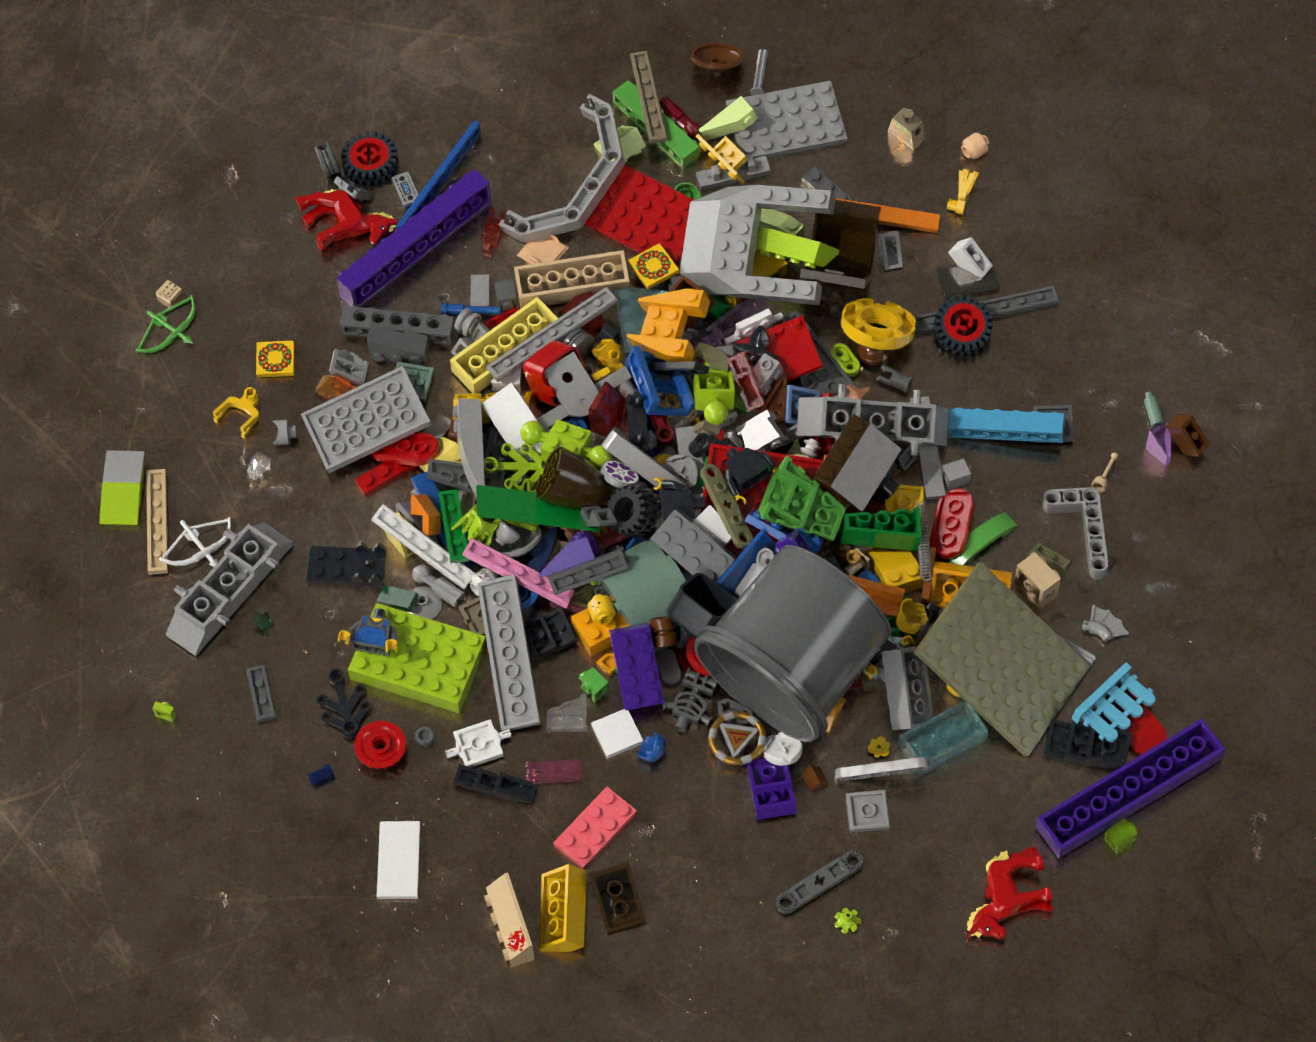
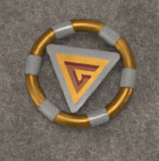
[708,711,767,765]

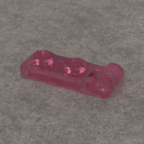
[524,759,581,784]

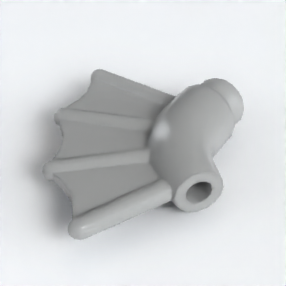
[1082,605,1130,642]

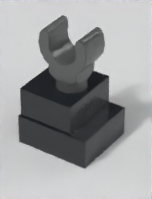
[590,322,621,349]

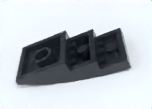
[524,607,578,663]
[1043,719,1132,769]

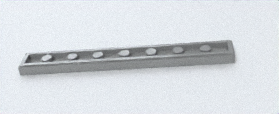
[486,287,618,382]

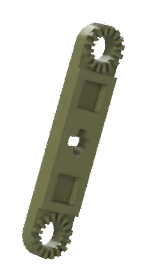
[700,464,753,549]

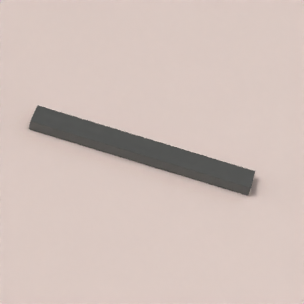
[914,285,1060,335]

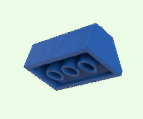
[716,529,777,599]

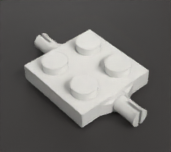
[724,309,784,345]
[445,719,511,768]

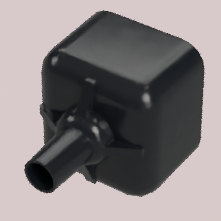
[667,573,737,648]

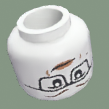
[470,568,499,596]

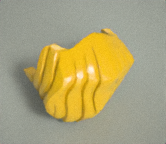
[896,598,928,634]

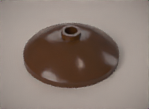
[691,43,744,73]

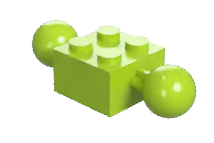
[693,361,735,425]
[520,419,613,470]

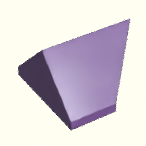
[1146,423,1171,466]

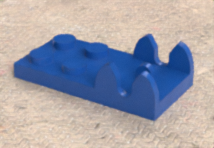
[745,508,824,555]

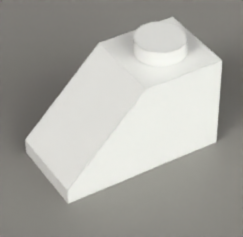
[948,237,993,278]

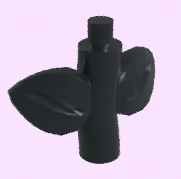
[732,325,778,376]
[483,427,513,466]

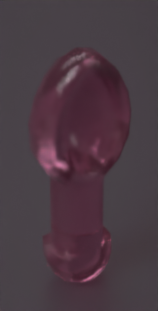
[549,601,586,614]

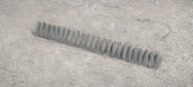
[915,501,932,581]

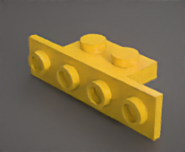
[696,134,748,184]

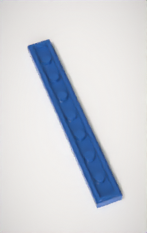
[396,120,481,228]

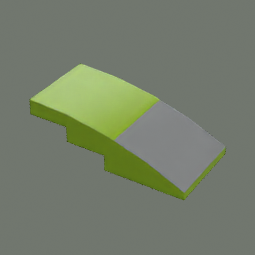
[99,450,145,526]

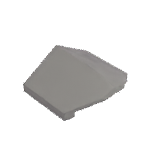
[329,349,369,385]

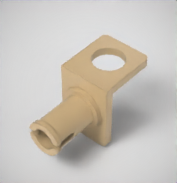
[843,548,872,576]

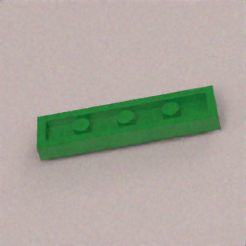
[438,489,470,564]

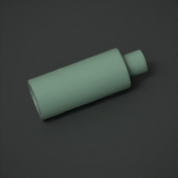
[1144,392,1165,428]

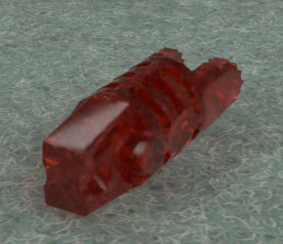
[480,207,507,252]

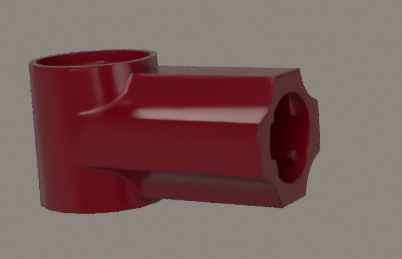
[648,406,674,446]

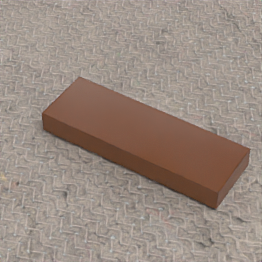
[921,547,936,605]

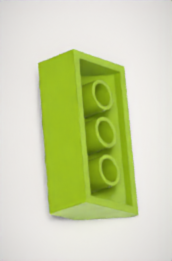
[756,226,839,269]

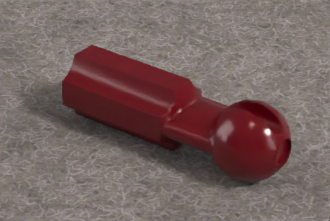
[659,97,700,139]

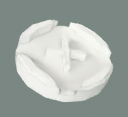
[763,732,802,766]

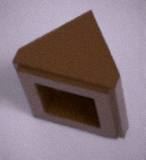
[802,766,829,792]

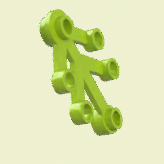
[484,443,547,490]

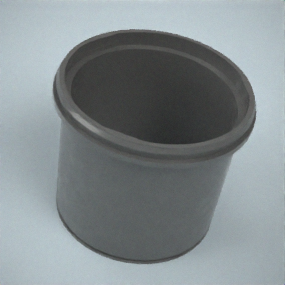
[694,545,891,742]

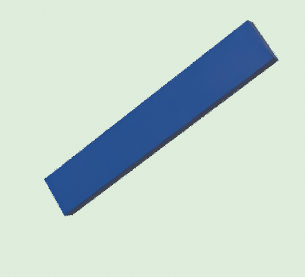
[411,472,476,573]

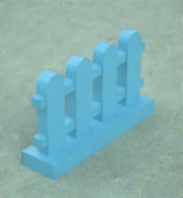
[1071,662,1155,742]

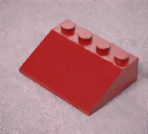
[733,315,823,395]

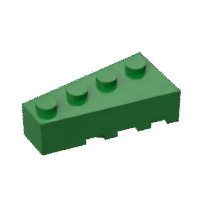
[840,507,922,551]

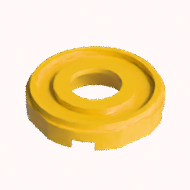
[841,298,916,350]

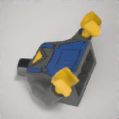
[338,608,399,657]

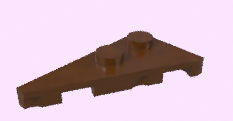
[757,372,789,436]

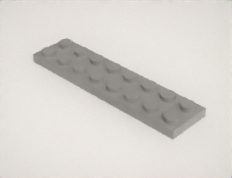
[477,574,541,731]

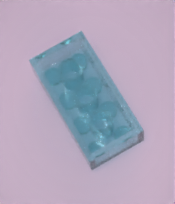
[898,701,988,777]

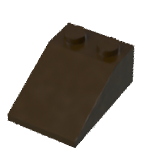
[589,861,646,933]

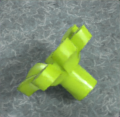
[835,908,861,934]

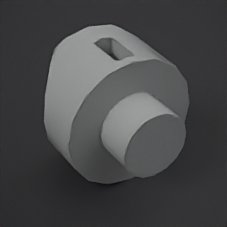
[273,419,297,446]

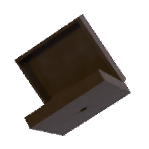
[800,200,881,289]

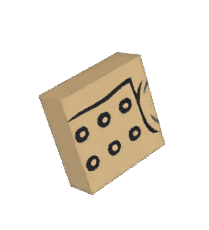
[156,280,182,305]

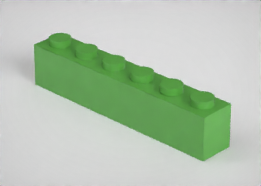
[612,80,700,169]

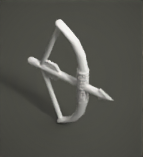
[159,517,231,567]

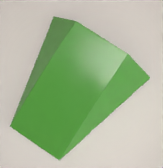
[759,455,846,541]

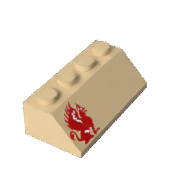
[484,873,535,967]

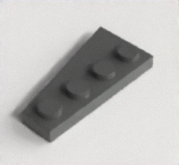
[427,459,505,494]

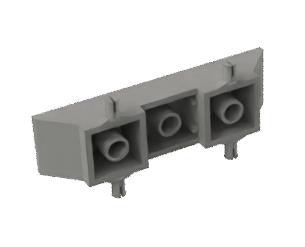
[797,384,949,455]
[166,522,294,656]

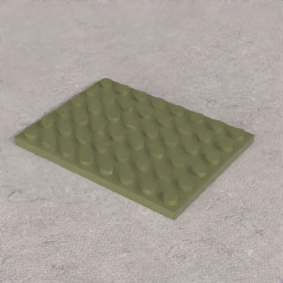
[914,562,1090,756]

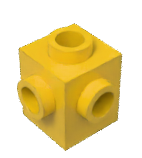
[591,339,625,368]

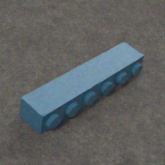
[948,407,1065,443]

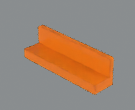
[846,574,905,618]

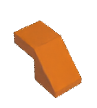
[411,494,441,535]

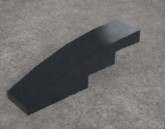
[452,764,537,804]

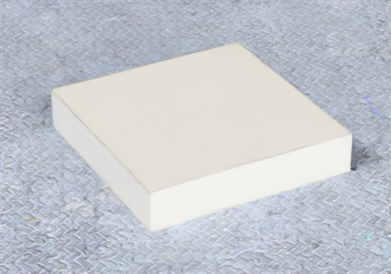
[591,709,643,759]

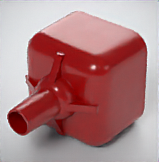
[522,341,588,407]

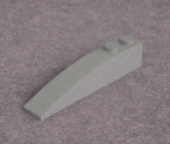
[453,398,485,497]

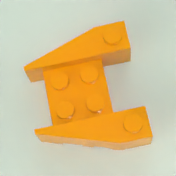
[627,289,710,362]

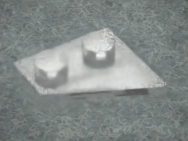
[546,694,587,732]

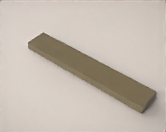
[630,51,667,144]

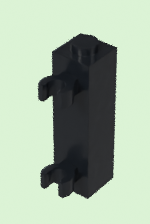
[627,393,650,456]

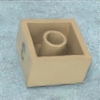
[1014,552,1061,609]

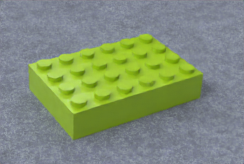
[348,603,487,714]

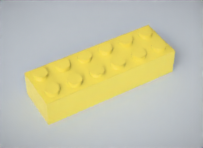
[450,297,558,393]

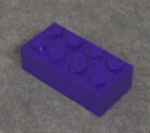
[609,623,664,711]

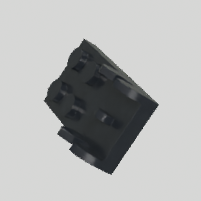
[306,542,388,587]

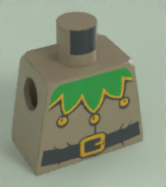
[888,108,926,151]

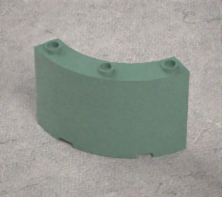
[595,538,686,653]

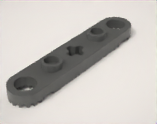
[776,850,863,914]

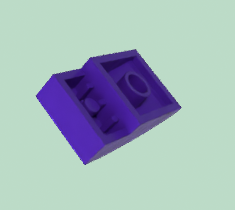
[746,757,797,820]

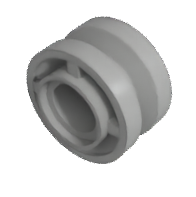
[454,308,481,338]

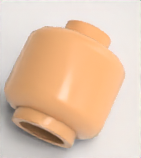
[961,133,989,159]

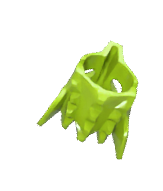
[451,504,500,546]

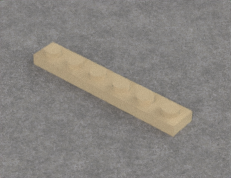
[146,469,168,575]

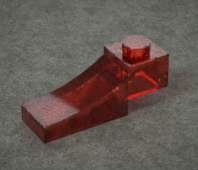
[726,351,766,412]

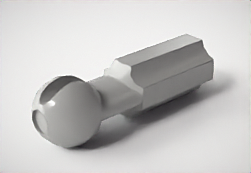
[412,565,465,607]

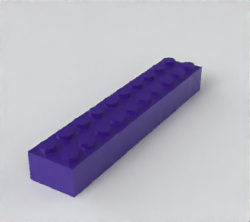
[336,169,492,307]
[1036,718,1226,858]

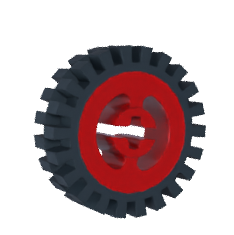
[341,131,399,186]
[933,295,993,355]

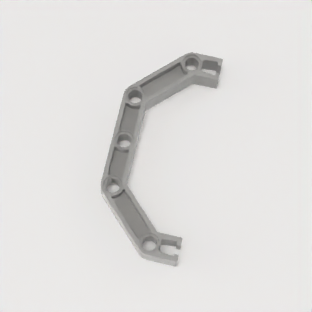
[499,94,625,243]

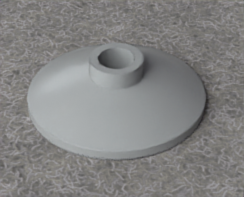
[404,587,442,620]

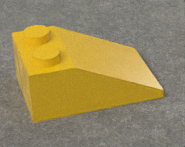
[865,547,924,594]

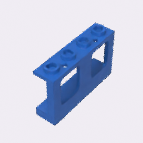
[627,346,695,416]

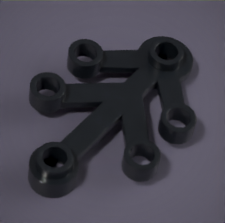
[316,668,372,739]

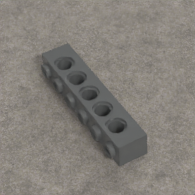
[340,305,455,345]

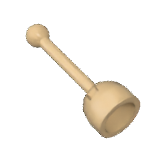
[1091,452,1118,492]

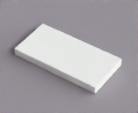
[481,382,545,462]
[377,821,420,899]

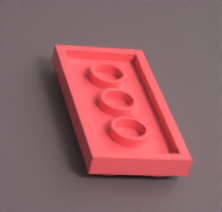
[553,787,637,869]

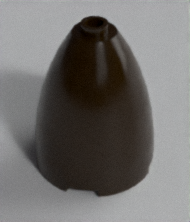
[536,446,615,509]

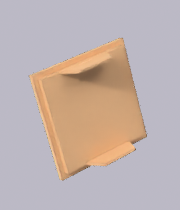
[517,235,569,264]

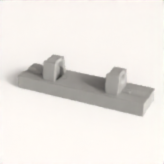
[696,156,771,191]

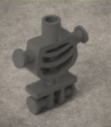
[663,667,717,732]

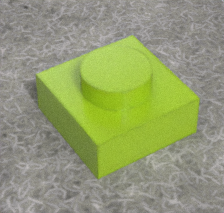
[153,701,177,722]

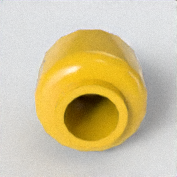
[588,594,616,624]

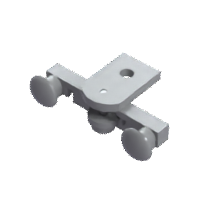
[537,352,639,433]

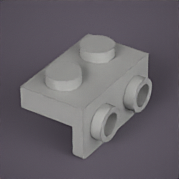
[744,354,783,399]

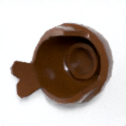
[858,344,890,366]

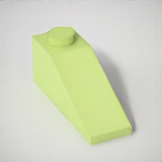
[699,96,758,141]
[759,209,804,238]

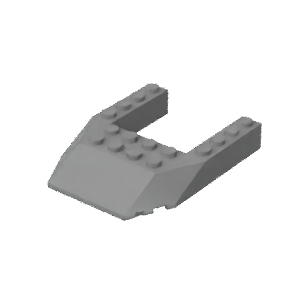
[679,185,836,305]

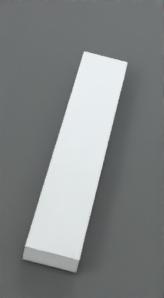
[371,504,476,590]

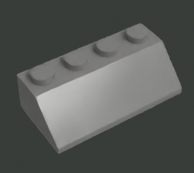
[882,646,934,730]

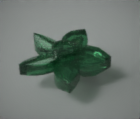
[252,609,274,630]

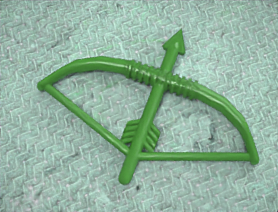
[136,295,196,353]

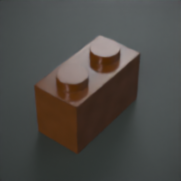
[1166,414,1210,457]

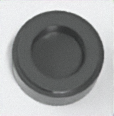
[414,726,435,747]

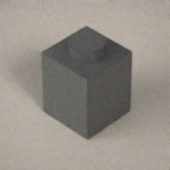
[494,279,517,310]

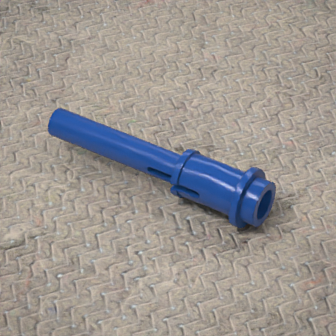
[441,302,501,315]

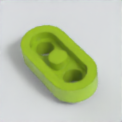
[831,343,860,377]

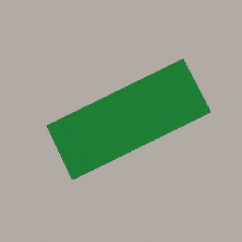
[476,485,600,532]

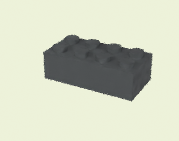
[651,507,738,582]

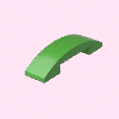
[948,512,1018,566]

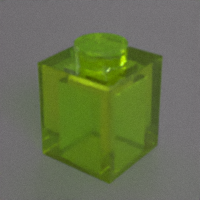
[1104,818,1137,854]

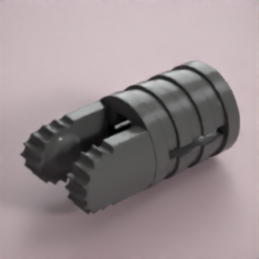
[876,365,914,393]

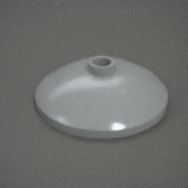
[489,526,542,558]

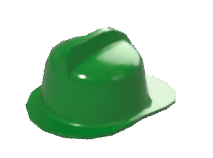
[703,289,733,320]

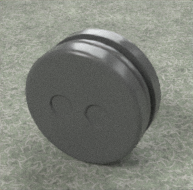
[315,141,341,177]
[563,328,595,360]

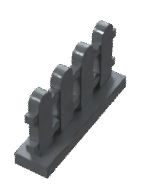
[548,545,628,595]

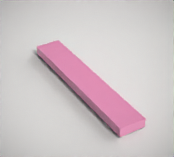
[462,539,575,608]

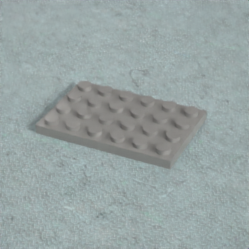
[726,81,847,158]
[301,366,432,474]

